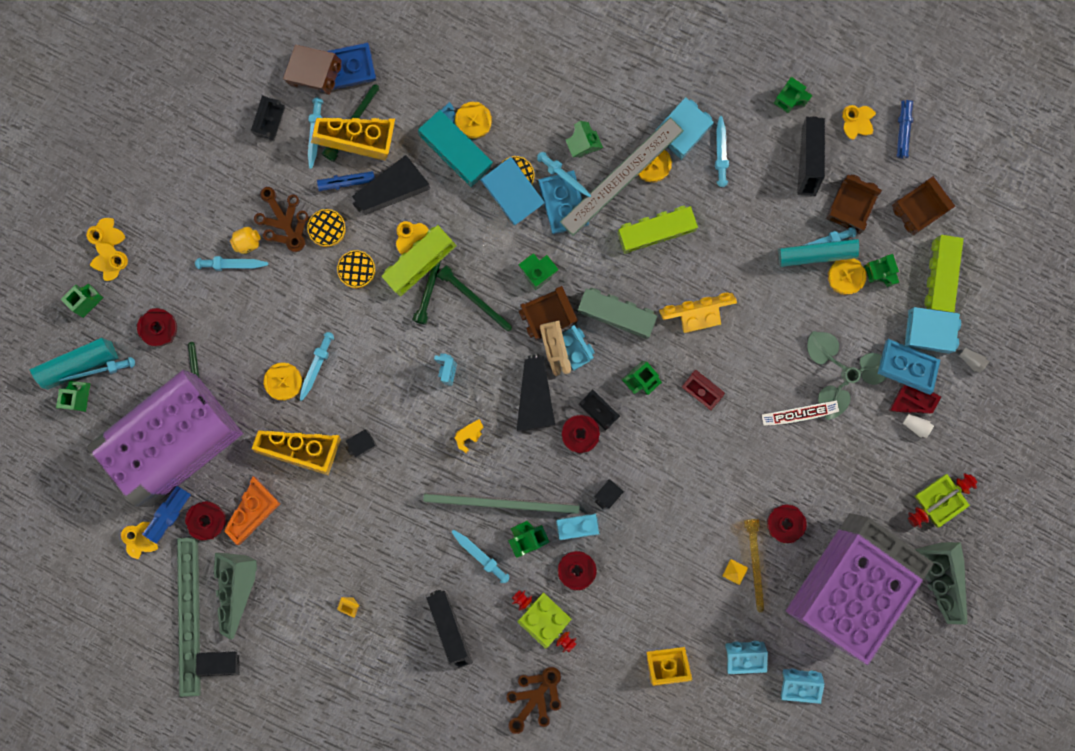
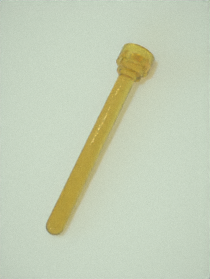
[744,519,764,613]

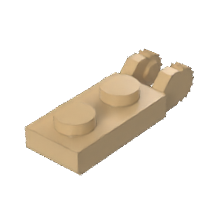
[540,321,571,376]

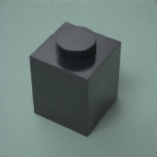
[345,429,377,458]
[593,479,624,509]

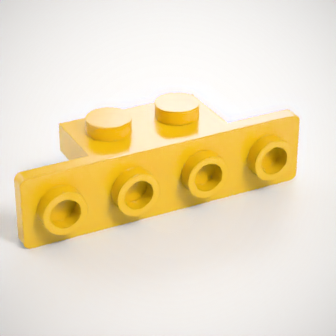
[659,292,737,333]

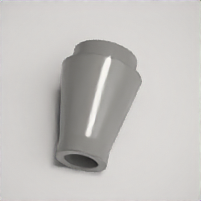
[959,348,989,374]

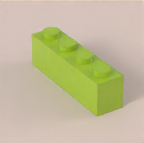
[617,205,698,254]
[381,225,457,297]
[924,235,964,313]

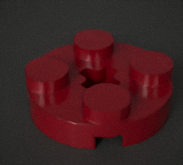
[137,308,177,347]
[561,415,600,453]
[185,501,226,540]
[767,504,807,543]
[558,551,597,590]

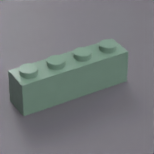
[577,288,657,339]

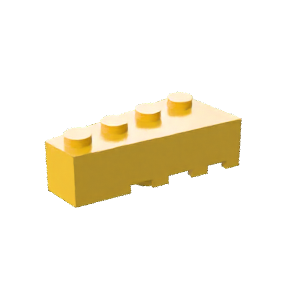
[311,118,395,161]
[252,430,341,476]

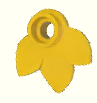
[842,105,876,140]
[86,218,126,247]
[396,221,429,255]
[90,243,128,281]
[121,522,158,559]

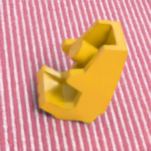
[454,419,484,454]

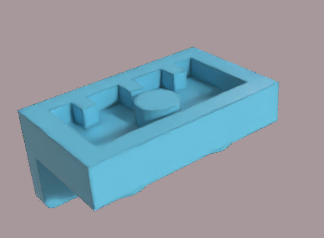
[562,325,595,371]
[434,353,457,386]
[725,641,768,674]
[781,669,825,704]

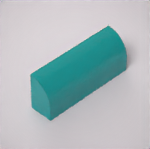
[418,110,493,187]
[778,239,859,267]
[29,338,119,390]

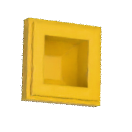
[722,559,748,585]
[337,597,359,618]

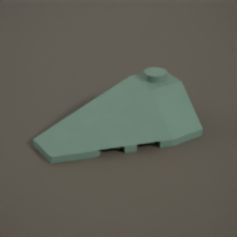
[915,542,967,625]
[214,552,257,639]

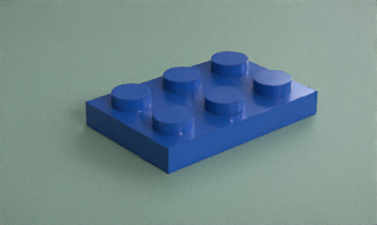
[321,43,377,92]

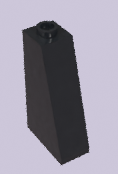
[797,116,825,196]
[352,155,431,215]
[517,354,555,432]
[426,590,473,670]

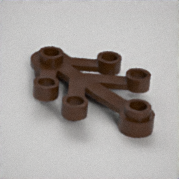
[254,187,309,252]
[506,667,561,734]

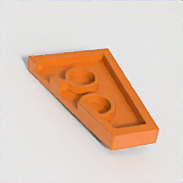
[224,476,281,545]

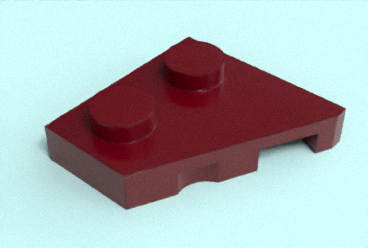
[889,384,941,414]

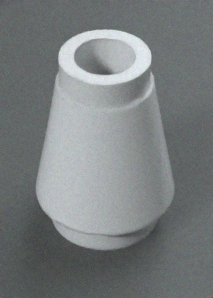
[903,414,934,439]

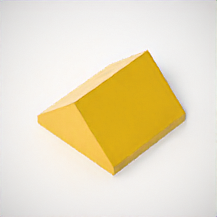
[646,647,692,686]

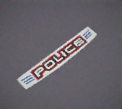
[762,401,839,426]

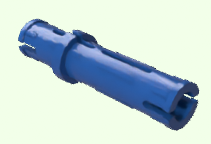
[896,100,914,158]
[317,171,375,192]

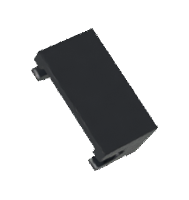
[251,95,285,141]
[578,389,620,431]
[196,651,240,677]

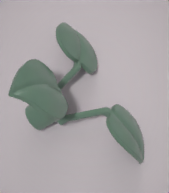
[807,331,887,420]

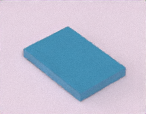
[480,157,545,226]
[538,170,589,235]
[878,339,940,395]

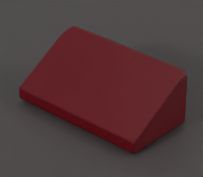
[682,370,725,411]

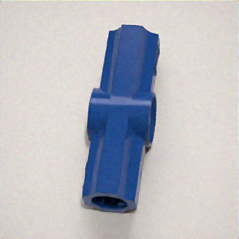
[142,486,191,544]

